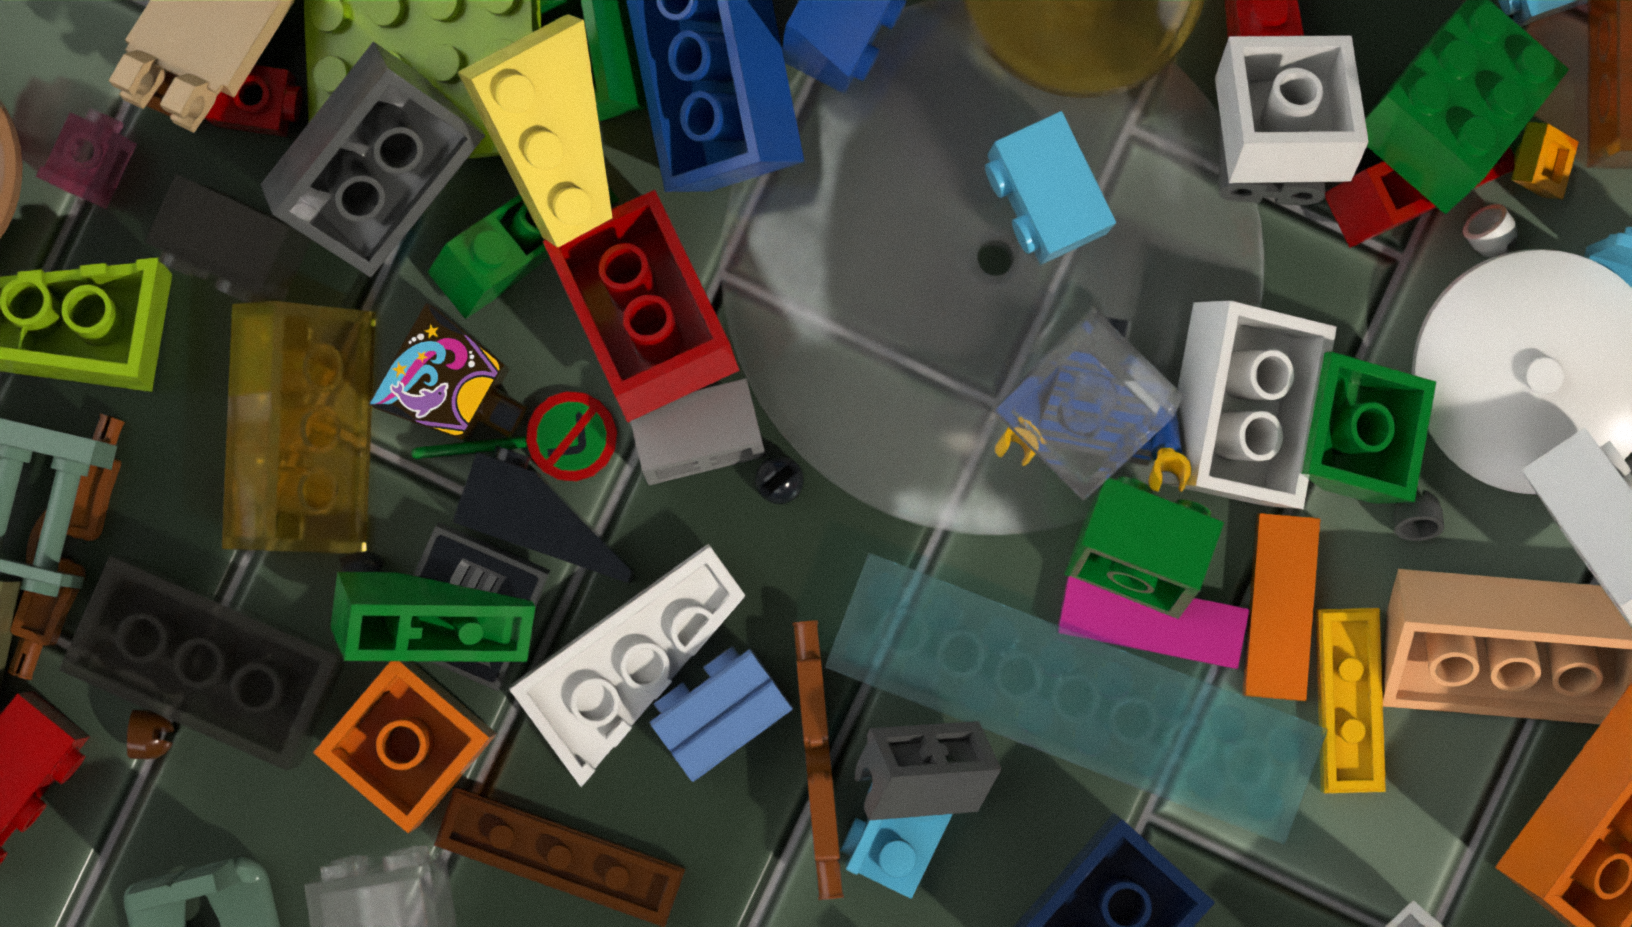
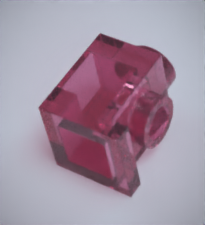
[36,108,136,209]

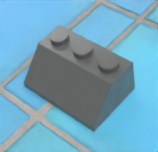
[260,41,485,277]

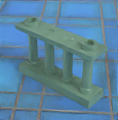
[0,418,117,597]

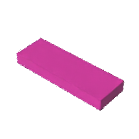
[1056,576,1249,669]

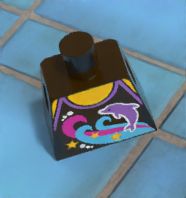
[368,303,527,442]

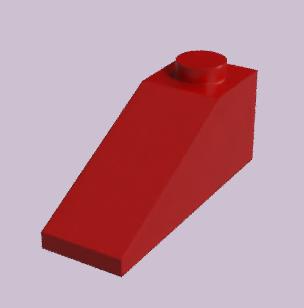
[1325,146,1515,248]

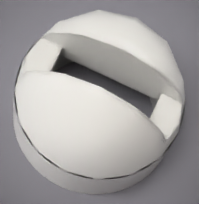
[1463,204,1518,258]

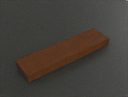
[434,786,686,927]

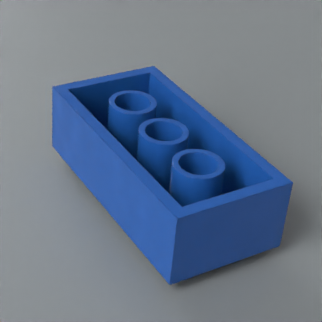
[626,0,805,192]

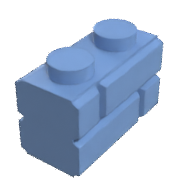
[649,646,793,782]

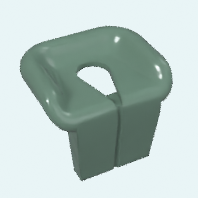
[123,857,280,927]

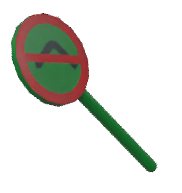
[411,391,617,482]

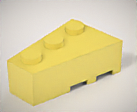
[458,14,612,248]

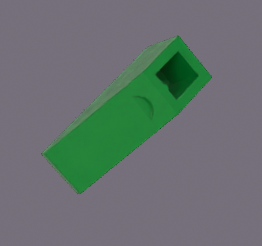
[427,186,619,319]

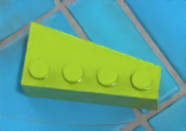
[0,257,172,392]

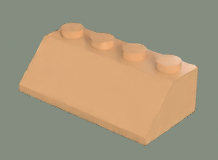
[1382,569,1632,724]

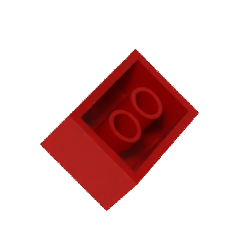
[543,189,739,423]

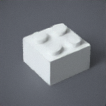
[1215,36,1369,183]

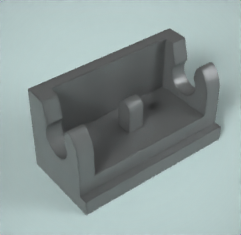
[855,721,1001,821]

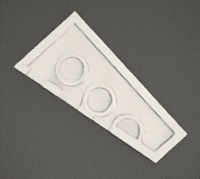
[509,543,745,787]

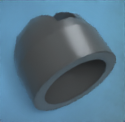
[1393,490,1444,541]

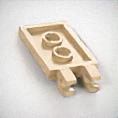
[109,0,295,133]

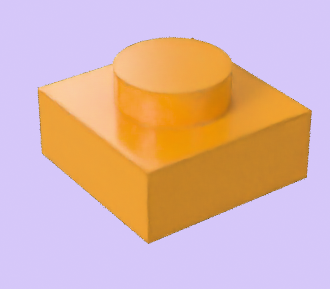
[1511,122,1579,200]

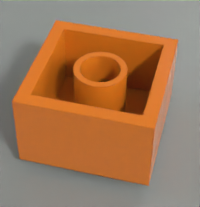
[313,661,497,833]

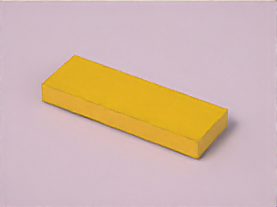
[1315,608,1386,793]

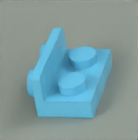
[840,783,952,899]

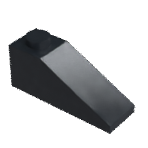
[452,446,635,583]

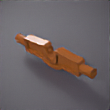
[7,413,125,680]
[792,620,844,900]

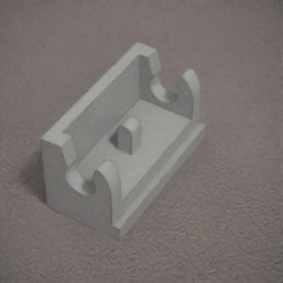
[630,378,766,485]

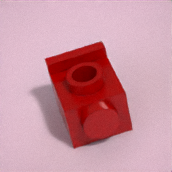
[205,65,303,137]

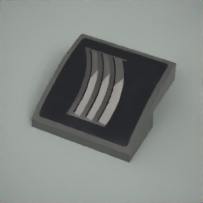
[413,522,551,691]

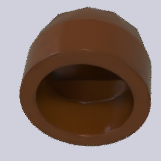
[127,709,174,760]

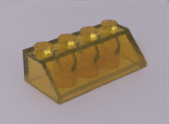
[222,301,376,554]

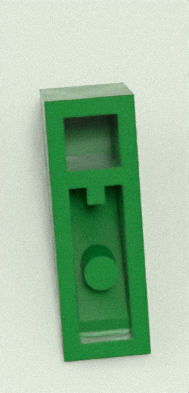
[330,572,535,662]

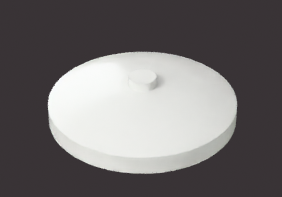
[1412,249,1632,494]

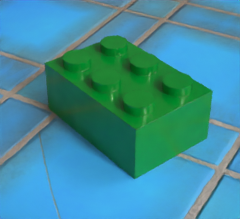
[1365,0,1570,214]

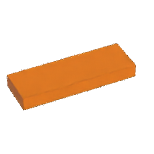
[1242,513,1321,701]

